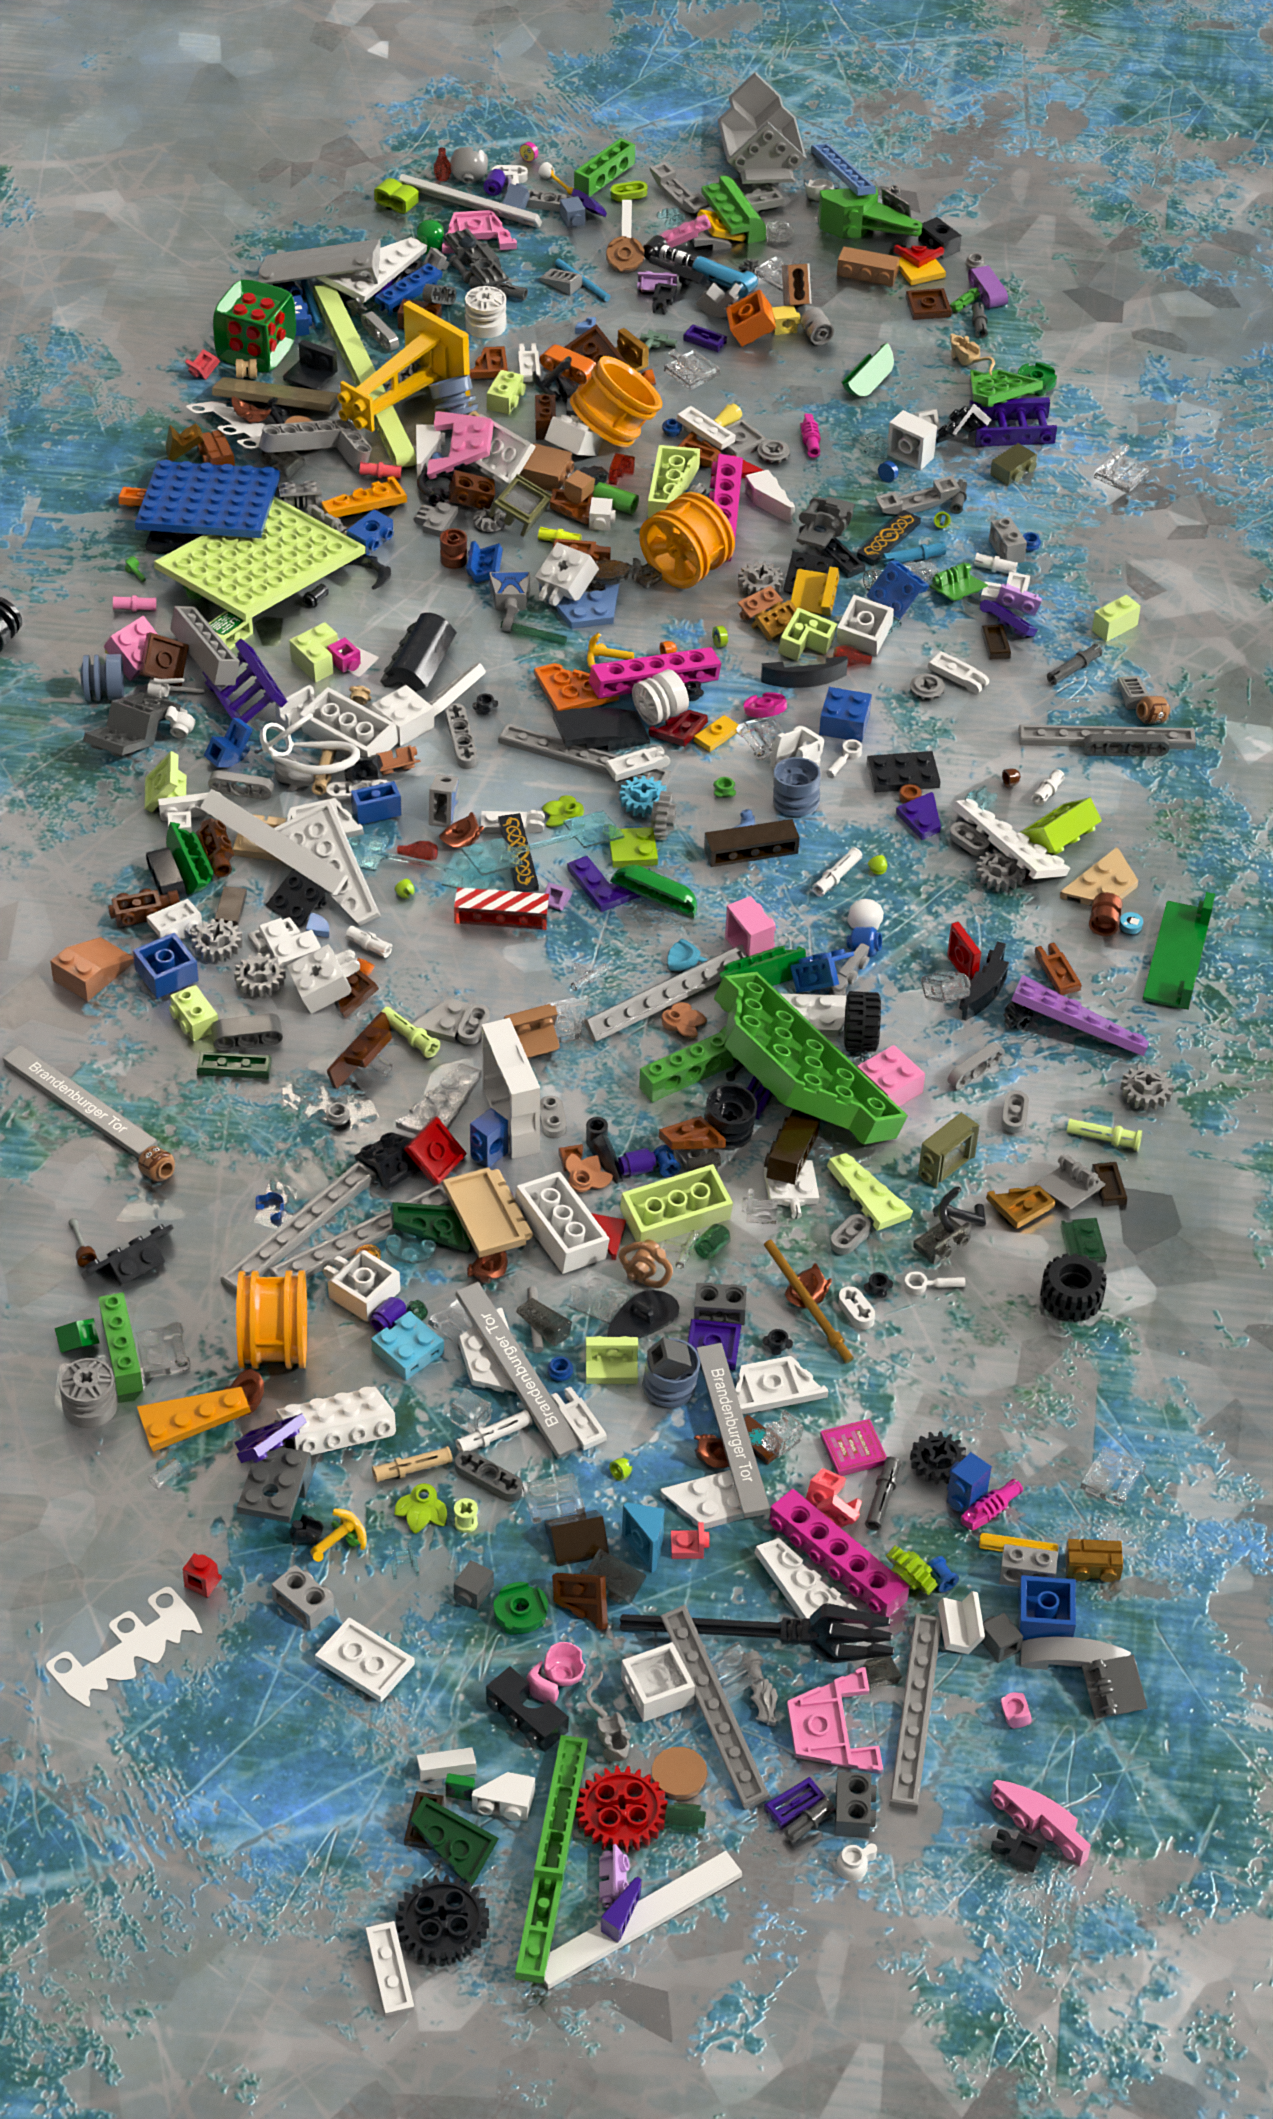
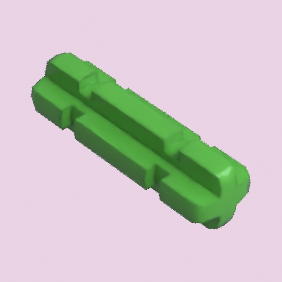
[950,287,980,313]

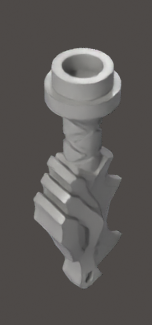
[743,1651,778,1727]

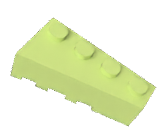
[648,445,700,518]

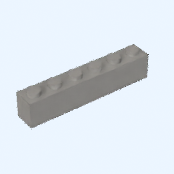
[170,606,240,687]

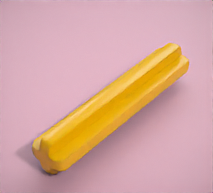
[979,1533,1059,1552]

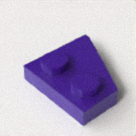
[896,792,941,840]

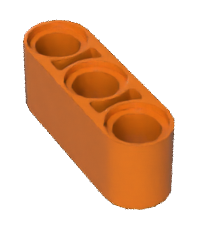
[539,344,596,384]

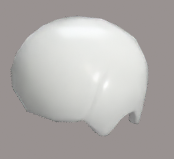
[804,179,834,201]
[847,899,884,930]

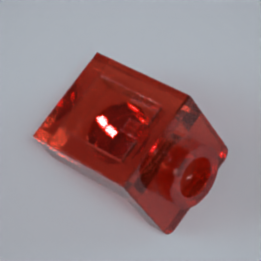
[609,453,635,486]

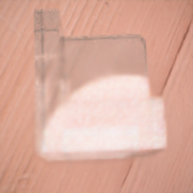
[450,1389,491,1433]

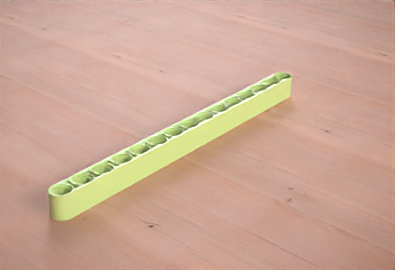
[313,283,417,468]

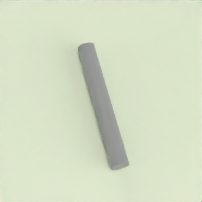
[527,1286,544,1353]

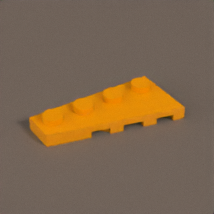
[321,476,407,518]
[137,1387,251,1452]

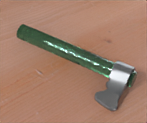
[500,605,567,645]

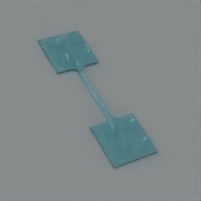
[462,810,624,876]
[347,834,499,890]

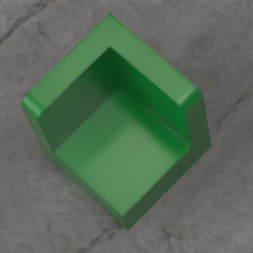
[55,1318,100,1353]

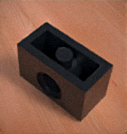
[918,217,962,259]

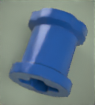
[653,1145,681,1177]
[927,1556,959,1592]

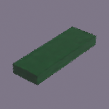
[196,1052,272,1079]

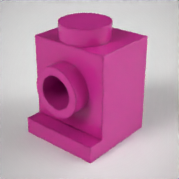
[327,637,361,673]

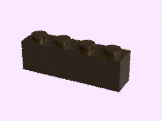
[704,819,800,867]
[764,1109,821,1185]

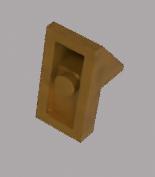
[165,423,204,462]

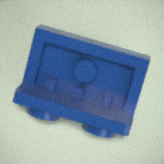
[466,541,503,583]

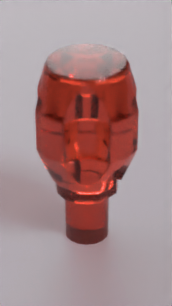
[433,147,451,181]
[833,645,872,667]
[397,840,438,862]

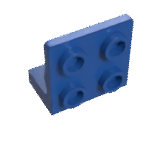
[867,560,930,620]
[790,948,854,993]

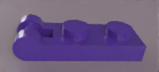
[980,600,1038,637]

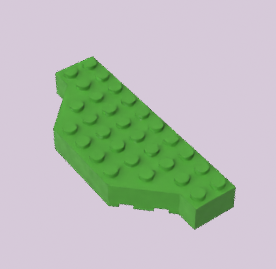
[713,972,908,1144]

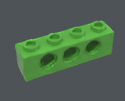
[574,138,635,197]
[639,1032,733,1103]
[98,1292,143,1396]

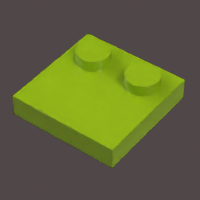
[608,827,658,868]

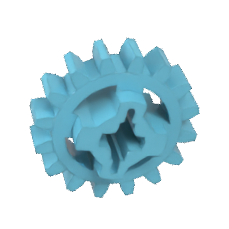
[619,776,667,817]

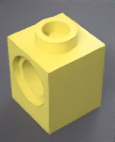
[772,305,801,335]

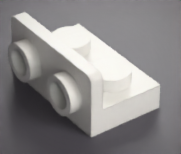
[147,899,203,941]

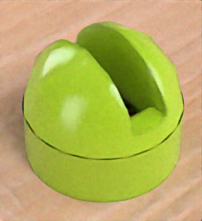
[934,511,951,529]
[868,855,888,875]
[394,878,415,899]
[609,1457,633,1481]

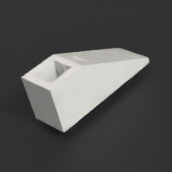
[745,470,795,524]

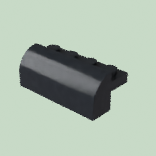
[380,612,457,692]

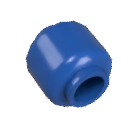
[847,926,882,957]

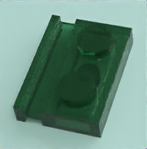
[1060,1218,1107,1263]

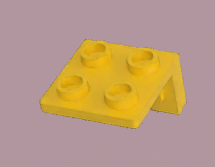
[791,567,839,616]

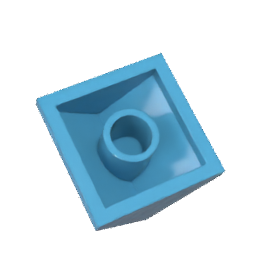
[622,1502,665,1573]

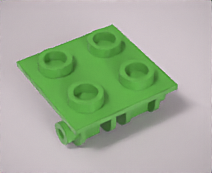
[929,562,988,601]

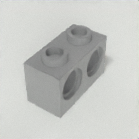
[989,517,1027,563]
[999,1544,1058,1587]
[272,1565,334,1631]

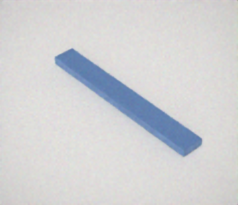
[811,143,876,196]

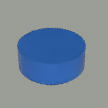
[878,461,899,483]

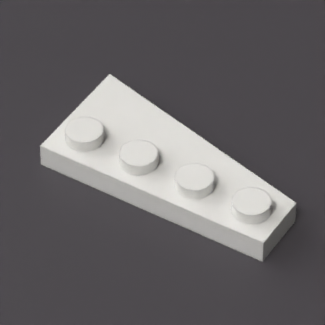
[754,1538,857,1619]

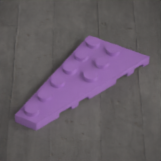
[1011,975,1149,1056]

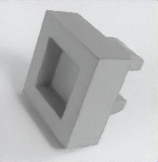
[423,247,450,270]

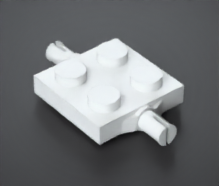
[763,1160,819,1219]

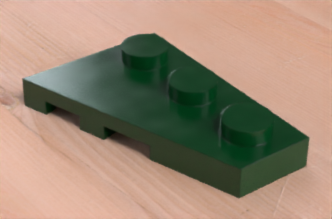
[390,1202,470,1252]
[409,1796,499,1888]

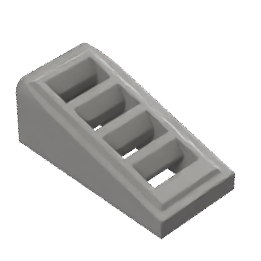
[540,269,582,295]
[1117,676,1149,710]

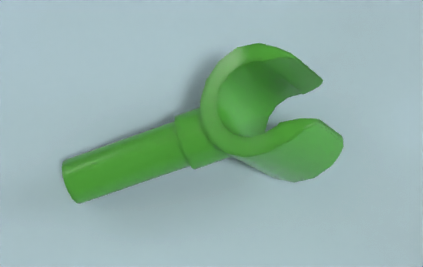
[125,556,146,582]
[331,1520,360,1547]

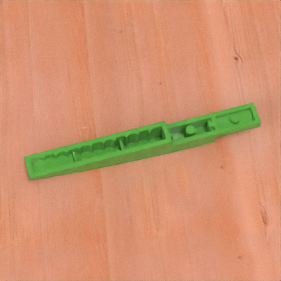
[515,1735,588,1984]

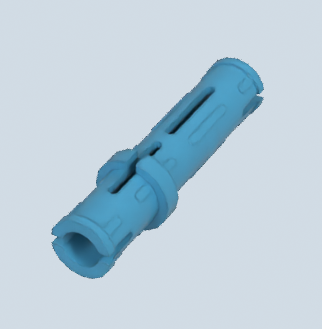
[882,541,946,567]

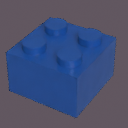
[819,687,872,742]
[133,932,199,999]
[1018,1575,1076,1640]

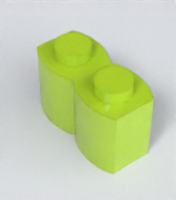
[374,178,419,214]

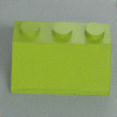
[1019,797,1102,855]

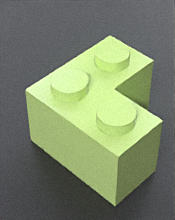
[778,608,837,661]
[289,622,338,683]

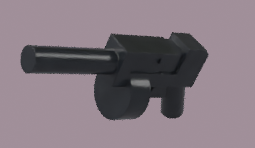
[649,256,713,289]

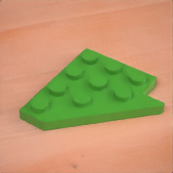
[970,369,1043,407]

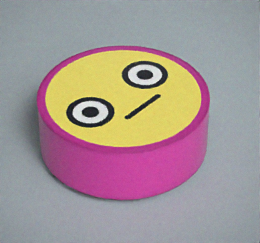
[519,142,538,162]

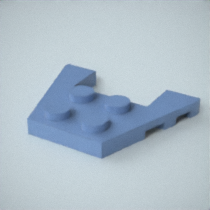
[539,573,620,629]

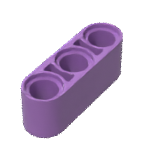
[968,265,1008,309]

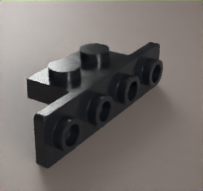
[81,1224,174,1287]

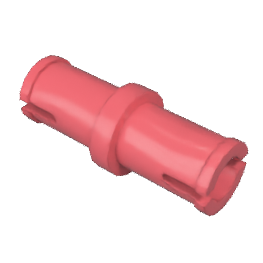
[359,462,402,479]

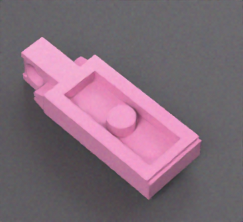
[660,215,711,248]

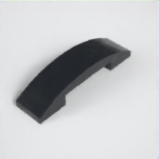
[761,656,848,688]

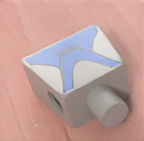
[490,572,530,614]
[429,774,459,827]

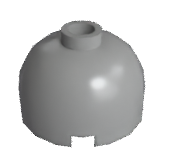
[450,147,488,184]

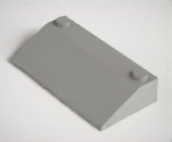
[258,239,381,285]

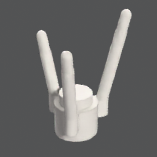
[147,678,205,713]

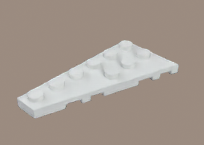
[316,237,427,303]
[952,799,1070,879]
[274,800,381,926]

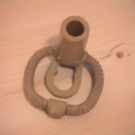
[618,1239,673,1288]

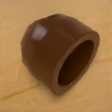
[1002,768,1021,787]

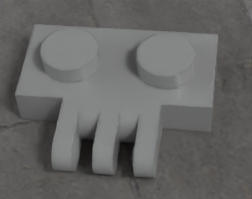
[413,501,458,537]

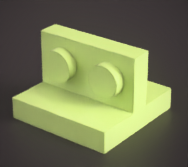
[144,751,187,812]
[585,1336,638,1384]

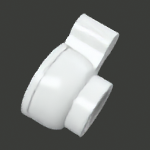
[165,706,196,739]
[836,1843,877,1881]

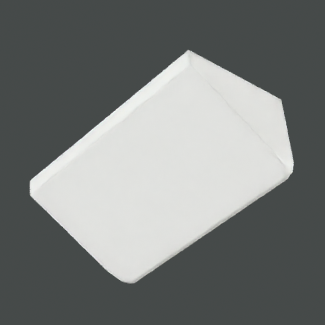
[417,1747,476,1781]

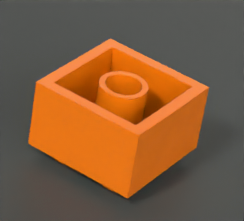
[726,289,776,347]

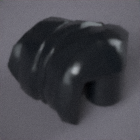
[290,1514,324,1545]

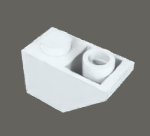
[472,1772,535,1821]

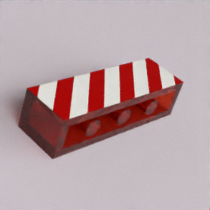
[454,887,549,930]

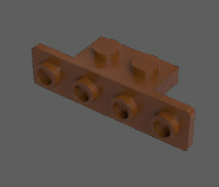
[327,1012,393,1089]

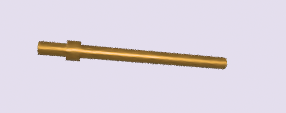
[764,1239,854,1363]

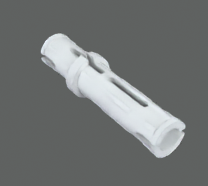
[812,847,862,897]
[455,1409,532,1453]

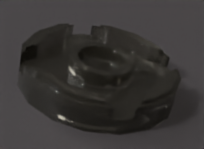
[591,560,629,585]

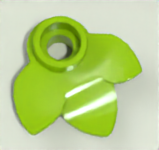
[541,795,584,827]
[394,1483,447,1534]

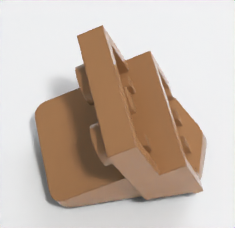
[504,1004,560,1059]

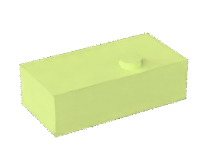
[620,1164,733,1243]

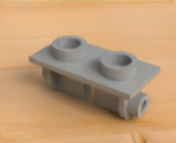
[306,504,347,533]

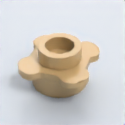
[349,685,372,705]

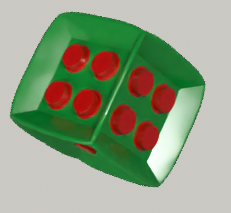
[213,280,296,372]

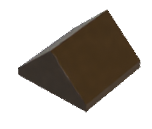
[544,1510,609,1567]

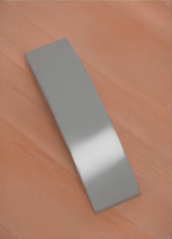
[650,161,710,213]
[875,475,960,514]
[1020,1637,1131,1670]

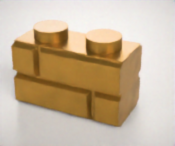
[1065,1539,1123,1582]

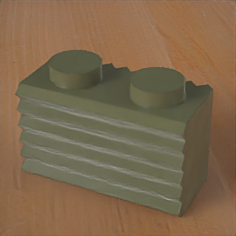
[990,443,1037,486]

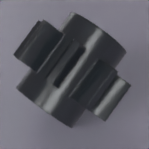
[1003,1002,1034,1030]

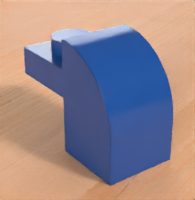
[204,718,253,767]

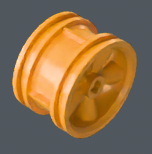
[570,356,663,448]
[639,492,735,589]
[236,1270,307,1370]

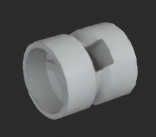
[801,308,834,345]

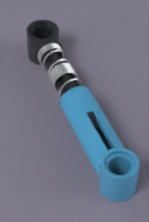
[643,235,758,298]

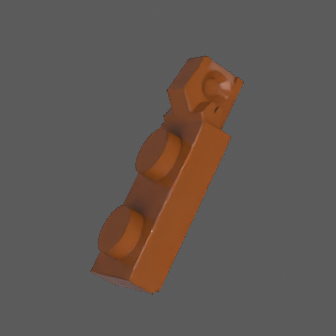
[552,538,611,562]

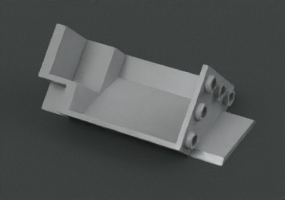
[717,72,807,184]

